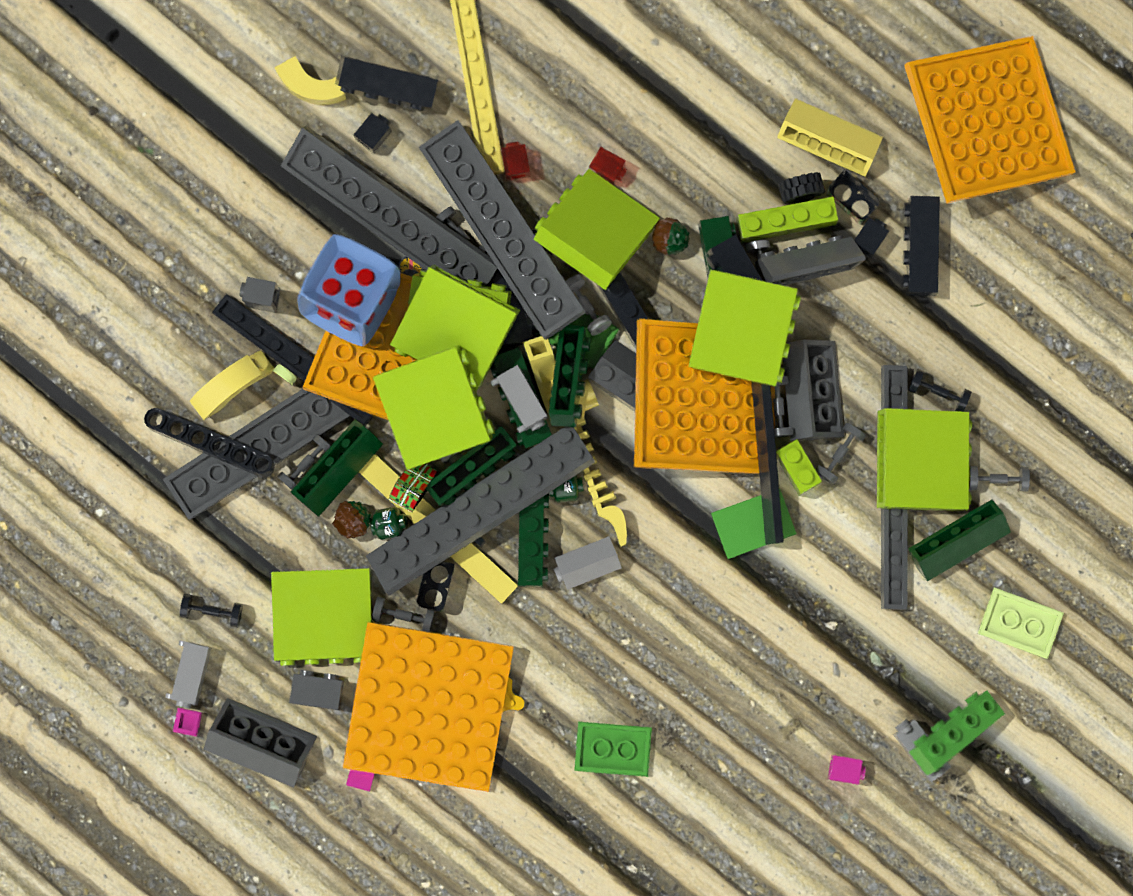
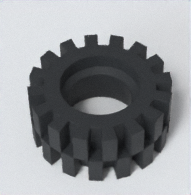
[778,172,825,204]

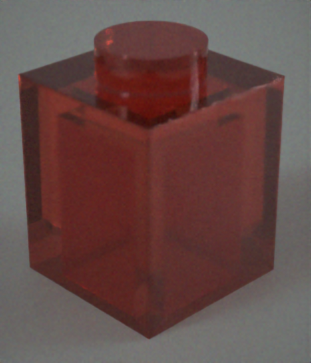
[501,142,530,181]
[589,147,628,185]

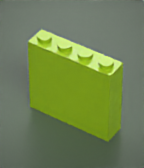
[533,169,660,290]
[390,264,520,391]
[688,270,801,387]
[373,345,495,470]
[877,408,972,511]
[271,568,373,666]

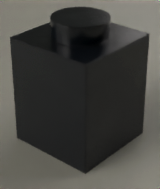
[353,112,392,154]
[854,218,889,258]

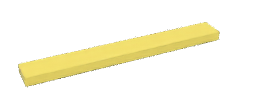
[450,0,505,175]
[359,454,518,604]

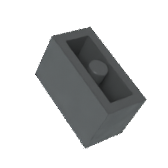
[240,277,281,313]
[289,670,344,710]

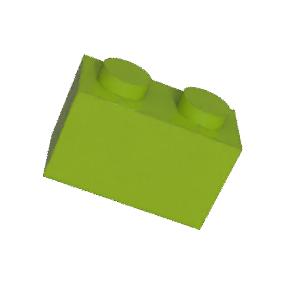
[776,440,822,496]

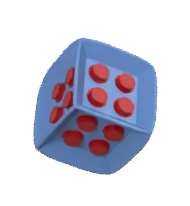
[297,234,400,346]

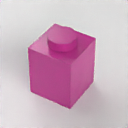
[828,755,866,785]

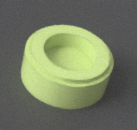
[273,364,297,385]

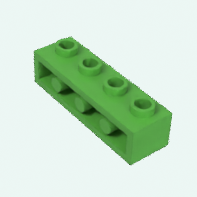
[909,690,1005,775]

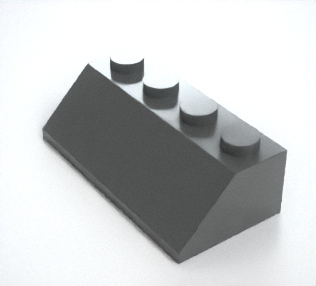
[754,235,866,286]
[588,340,636,412]
[782,340,844,441]
[204,698,317,788]

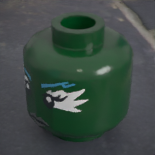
[549,475,584,503]
[370,507,408,541]

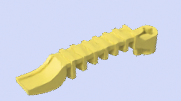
[574,379,627,547]

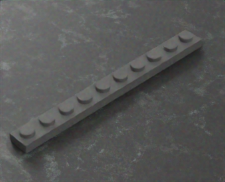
[881,365,907,610]

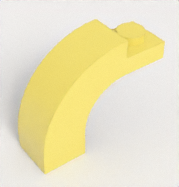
[274,56,346,105]
[523,336,555,422]
[190,350,274,420]

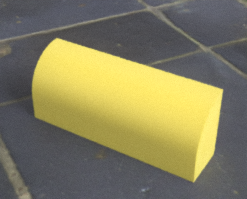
[777,98,883,177]

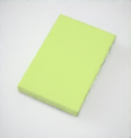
[977,587,1064,659]

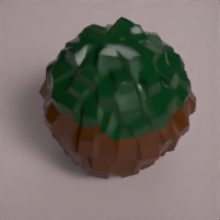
[652,217,690,256]
[332,501,371,539]

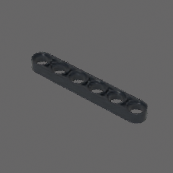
[144,408,275,478]

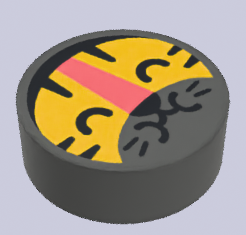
[399,256,423,277]

